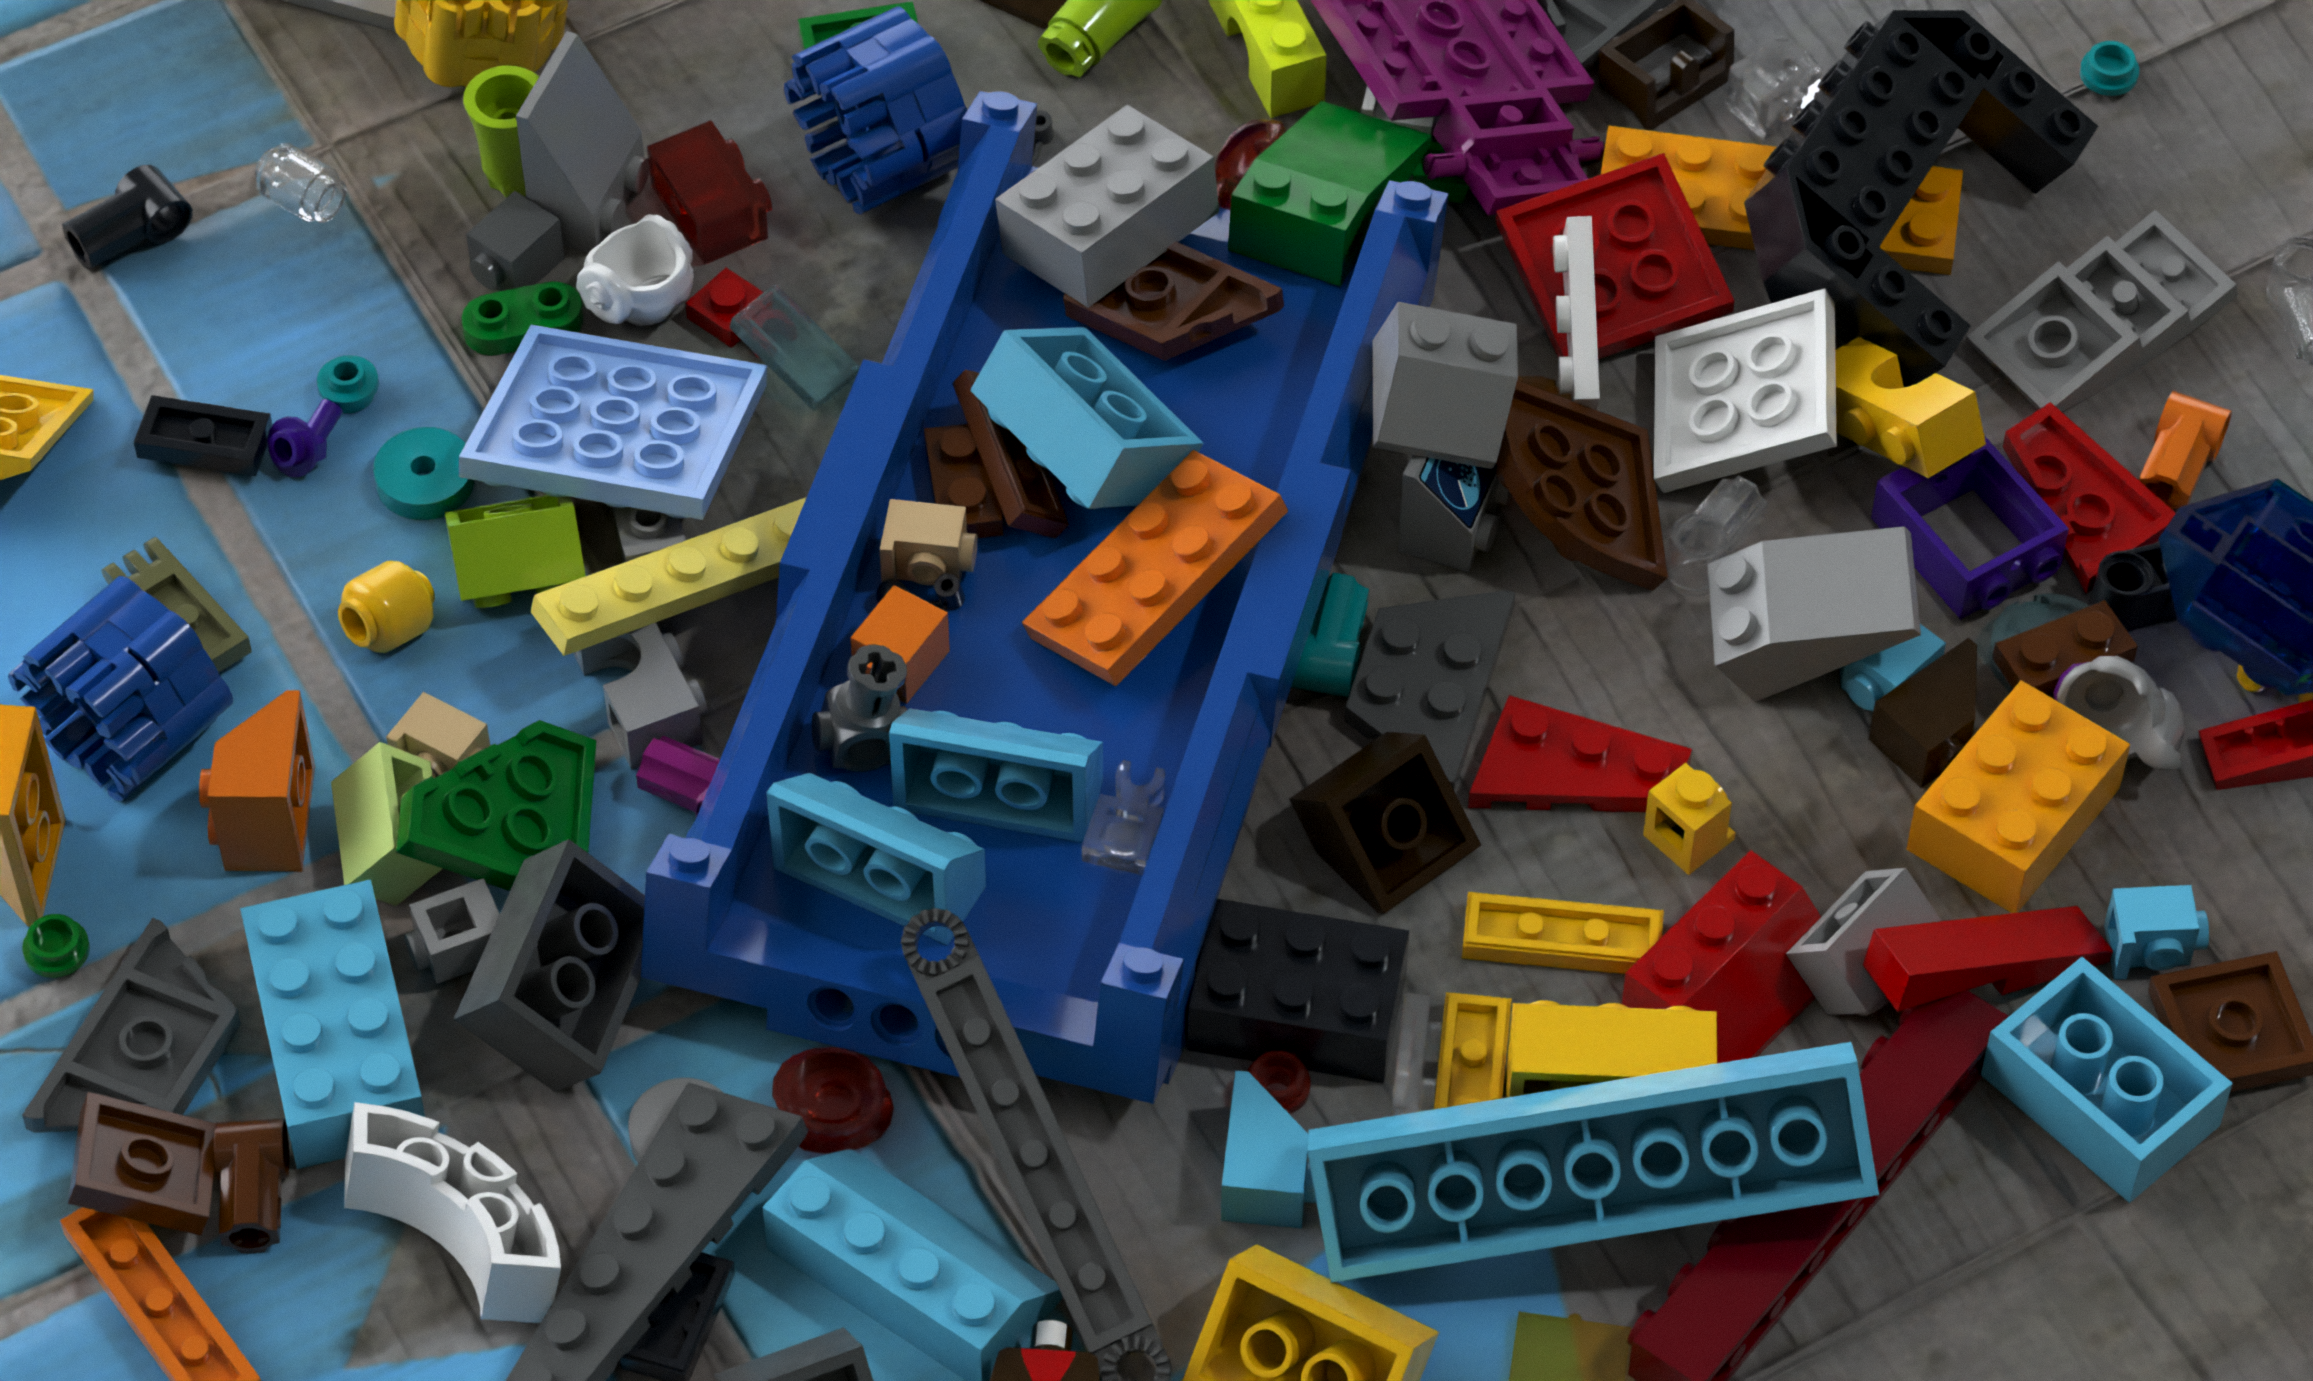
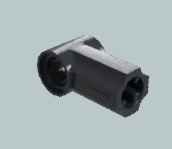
[62,165,193,269]

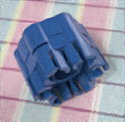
[784,6,967,215]
[8,576,233,801]

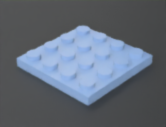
[459,325,767,520]

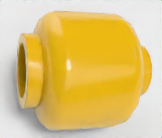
[338,560,435,653]

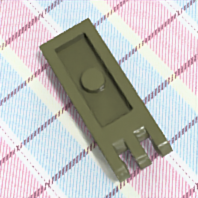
[101,537,252,672]

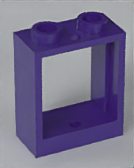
[1871,435,2069,620]

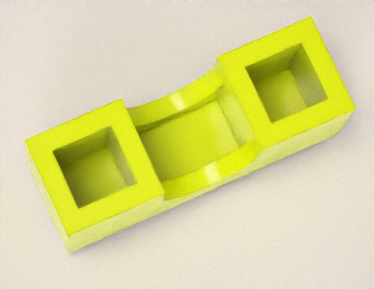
[1208,0,1327,118]

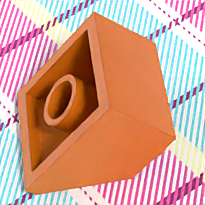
[199,690,315,872]

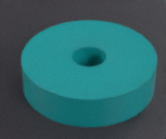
[373,427,475,520]

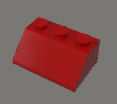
[1622,850,1821,1063]

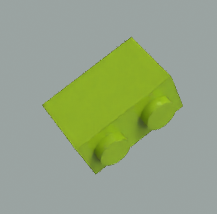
[445,495,586,608]

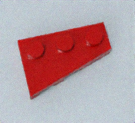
[2003,402,2180,593]
[1468,695,1692,812]

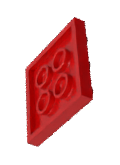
[1496,153,1735,359]

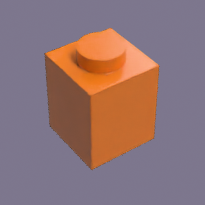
[850,585,950,704]

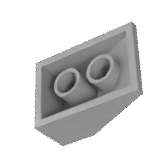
[516,31,650,253]
[1708,526,1921,702]

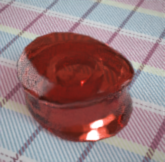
[772,1047,894,1154]

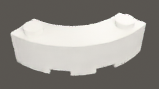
[344,1102,561,1323]

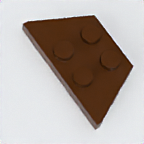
[1063,241,1284,361]

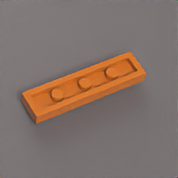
[60,1207,261,1381]

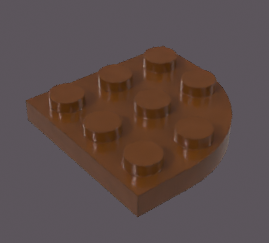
[1495,380,1668,591]

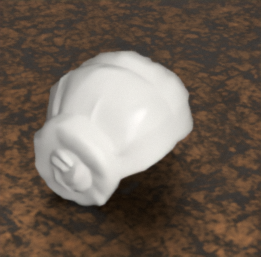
[576,214,694,326]

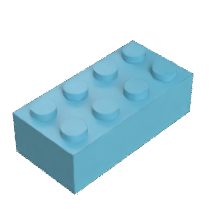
[240,879,425,1169]

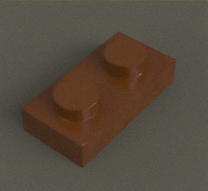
[924,423,1003,538]
[1992,600,2138,695]

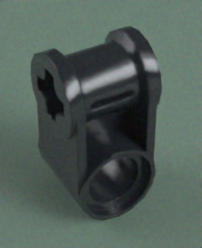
[2087,536,2217,632]

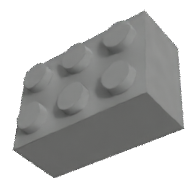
[995,105,1219,308]

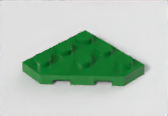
[396,720,597,891]

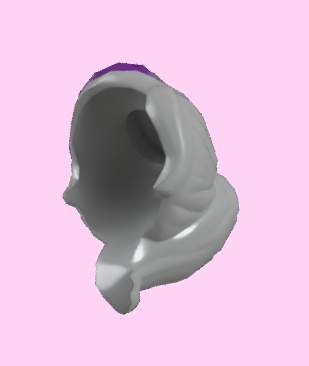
[2054,656,2185,770]

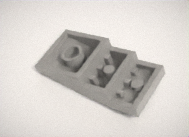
[1966,210,2238,412]

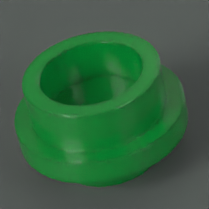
[22,914,90,978]

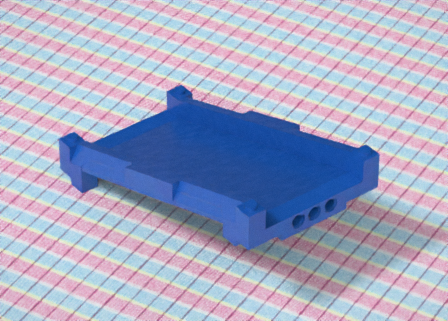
[641,91,1449,1104]

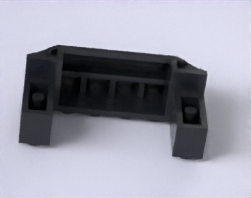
[1744,10,2098,387]

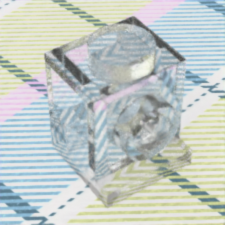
[1725,34,1823,141]

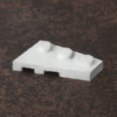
[1553,216,1600,410]

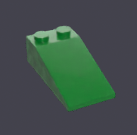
[1228,101,1432,287]

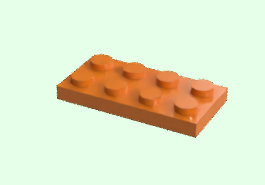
[1022,450,1288,686]

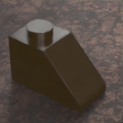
[1868,637,1977,788]

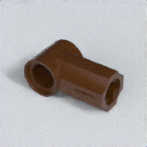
[214,1118,290,1253]

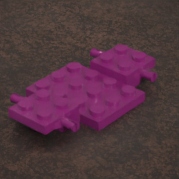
[1310,0,1604,215]

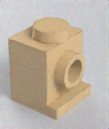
[880,499,977,585]
[386,692,490,778]

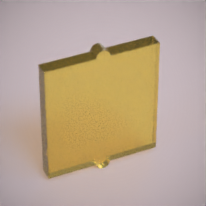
[1509,1311,1631,1381]

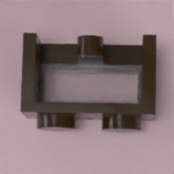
[1599,0,1734,131]

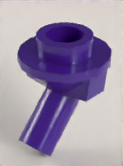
[267,399,343,477]

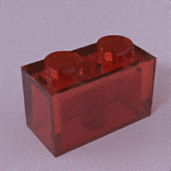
[647,120,772,265]

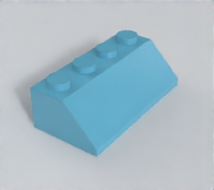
[762,1148,1063,1381]

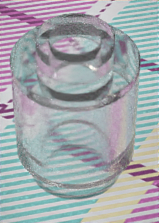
[255,143,347,223]

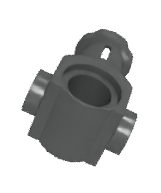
[811,644,907,772]

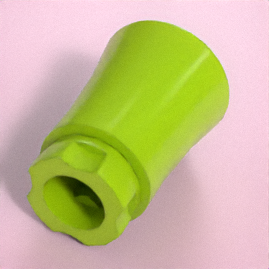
[1038,0,1162,78]
[463,65,539,198]

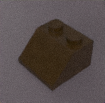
[1289,732,1481,914]

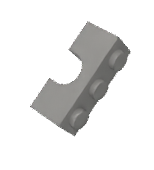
[573,621,708,770]

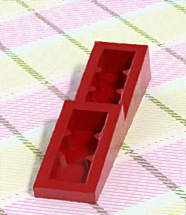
[2198,699,2313,790]
[1863,906,2113,1012]

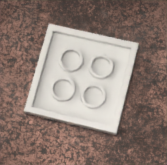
[1654,288,1837,493]

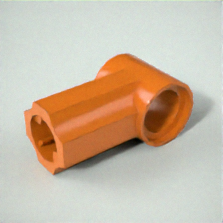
[2139,391,2232,510]

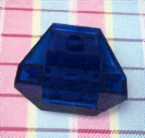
[2158,478,2313,696]

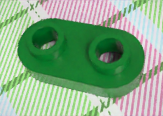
[461,281,584,356]

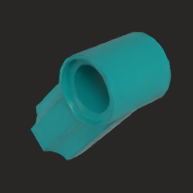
[1291,573,1369,698]

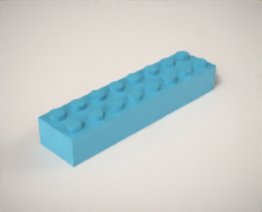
[1307,1042,1879,1283]

